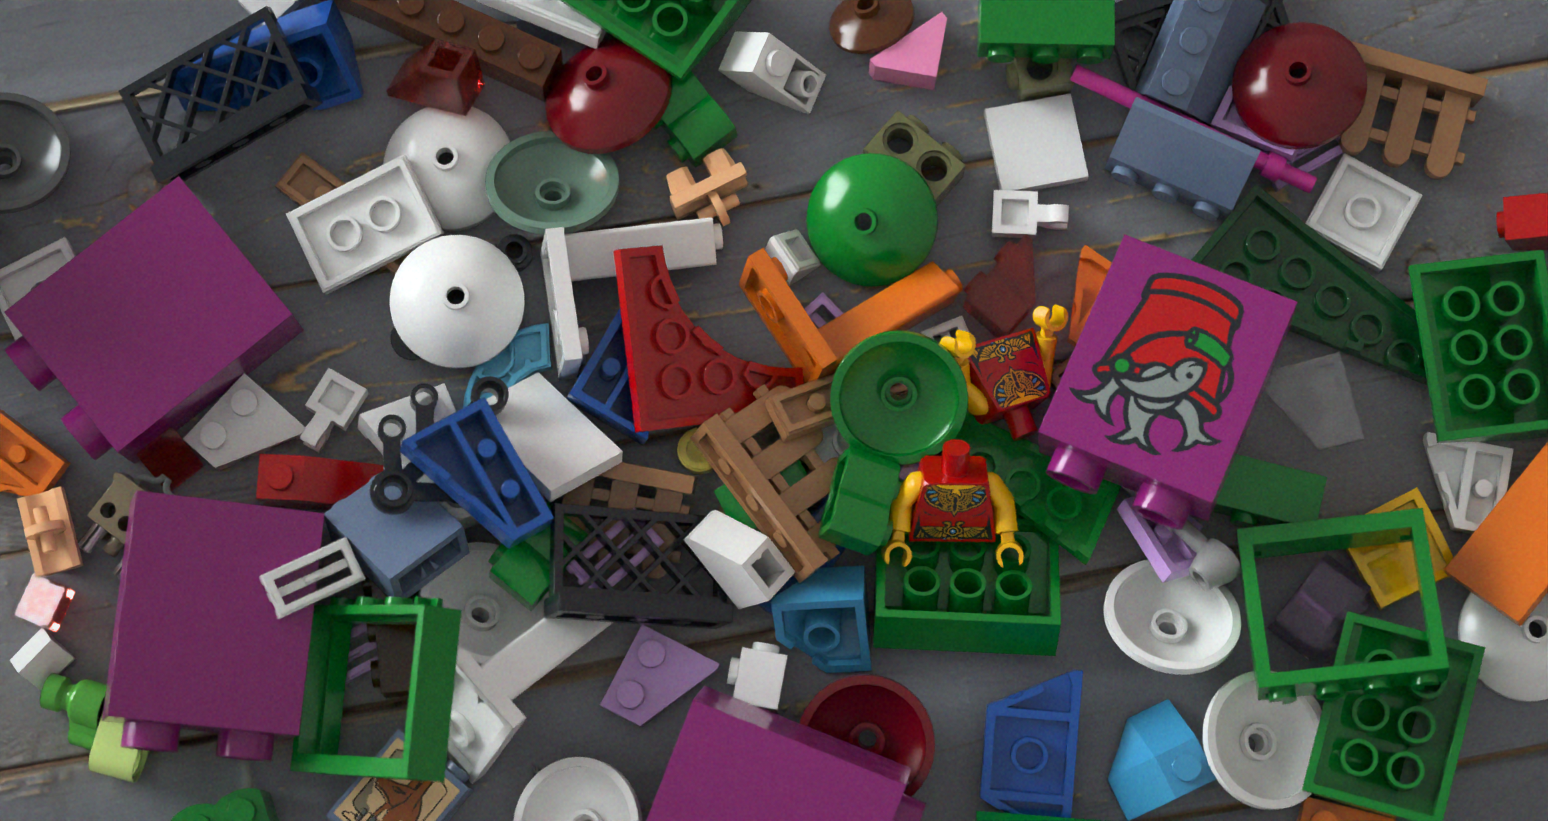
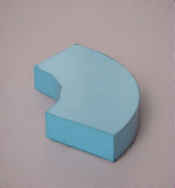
[463,323,552,408]

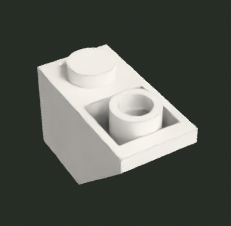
[718,31,826,114]
[684,510,795,609]

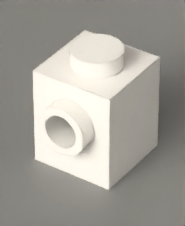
[727,642,787,714]

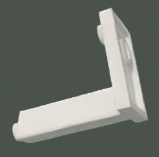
[540,217,723,381]
[447,618,613,784]

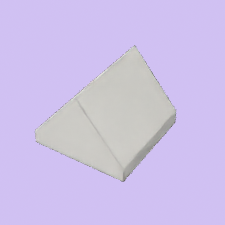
[765,229,821,286]
[10,627,76,691]

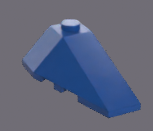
[173,0,364,111]

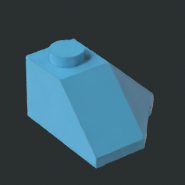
[771,565,872,673]
[1107,699,1216,821]

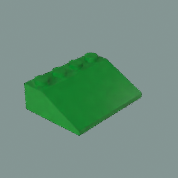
[560,0,751,81]
[1408,250,1548,443]
[873,513,1061,656]
[1302,611,1486,821]

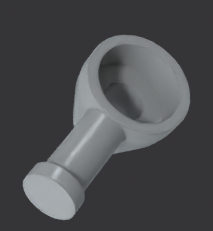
[1166,520,1242,591]

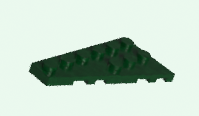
[1191,184,1428,386]

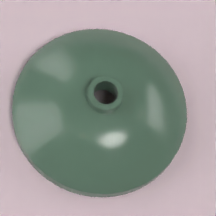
[485,131,619,235]

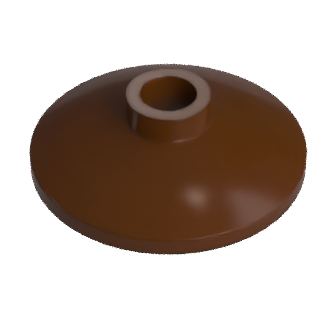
[829,0,915,54]

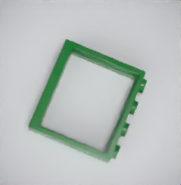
[1236,508,1450,705]
[290,596,462,782]

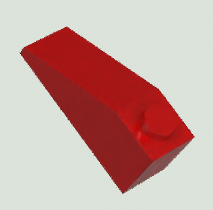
[256,454,383,510]

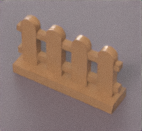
[1301,41,1488,180]
[690,384,840,583]
[540,462,698,579]

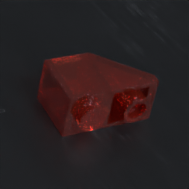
[386,39,485,116]
[963,234,1036,338]

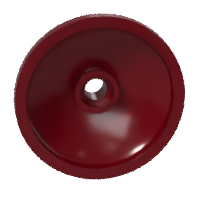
[1232,22,1367,149]
[545,38,672,154]
[800,674,935,797]

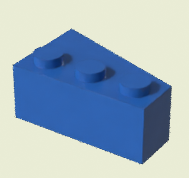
[567,308,649,445]
[400,397,554,549]

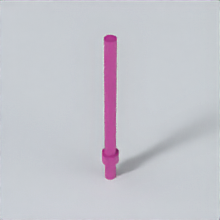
[1069,64,1317,193]

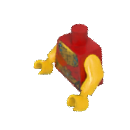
[940,304,1068,441]
[881,439,1024,568]

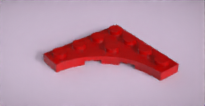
[614,245,804,432]

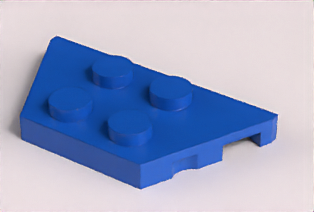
[979,669,1083,818]

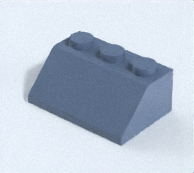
[1135,0,1266,126]
[1104,97,1260,221]

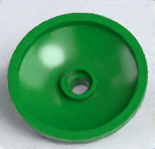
[806,153,938,287]
[830,331,968,465]

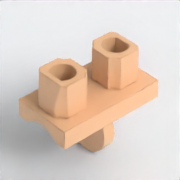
[666,148,748,227]
[17,486,84,578]

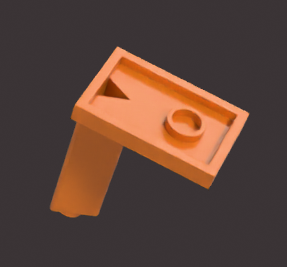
[738,248,963,384]

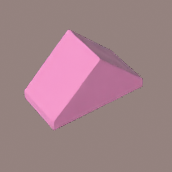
[869,12,947,91]

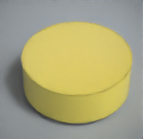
[677,428,714,474]

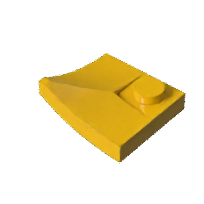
[1345,487,1454,611]

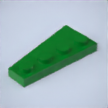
[939,413,1121,565]

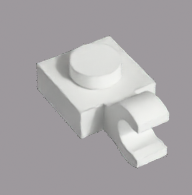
[992,190,1069,239]
[300,368,369,453]

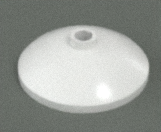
[383,103,510,232]
[390,235,525,369]
[418,542,549,666]
[1103,559,1241,675]
[1458,592,1548,702]
[1203,671,1322,810]
[513,757,642,821]

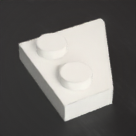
[183,373,305,471]
[1423,432,1514,534]

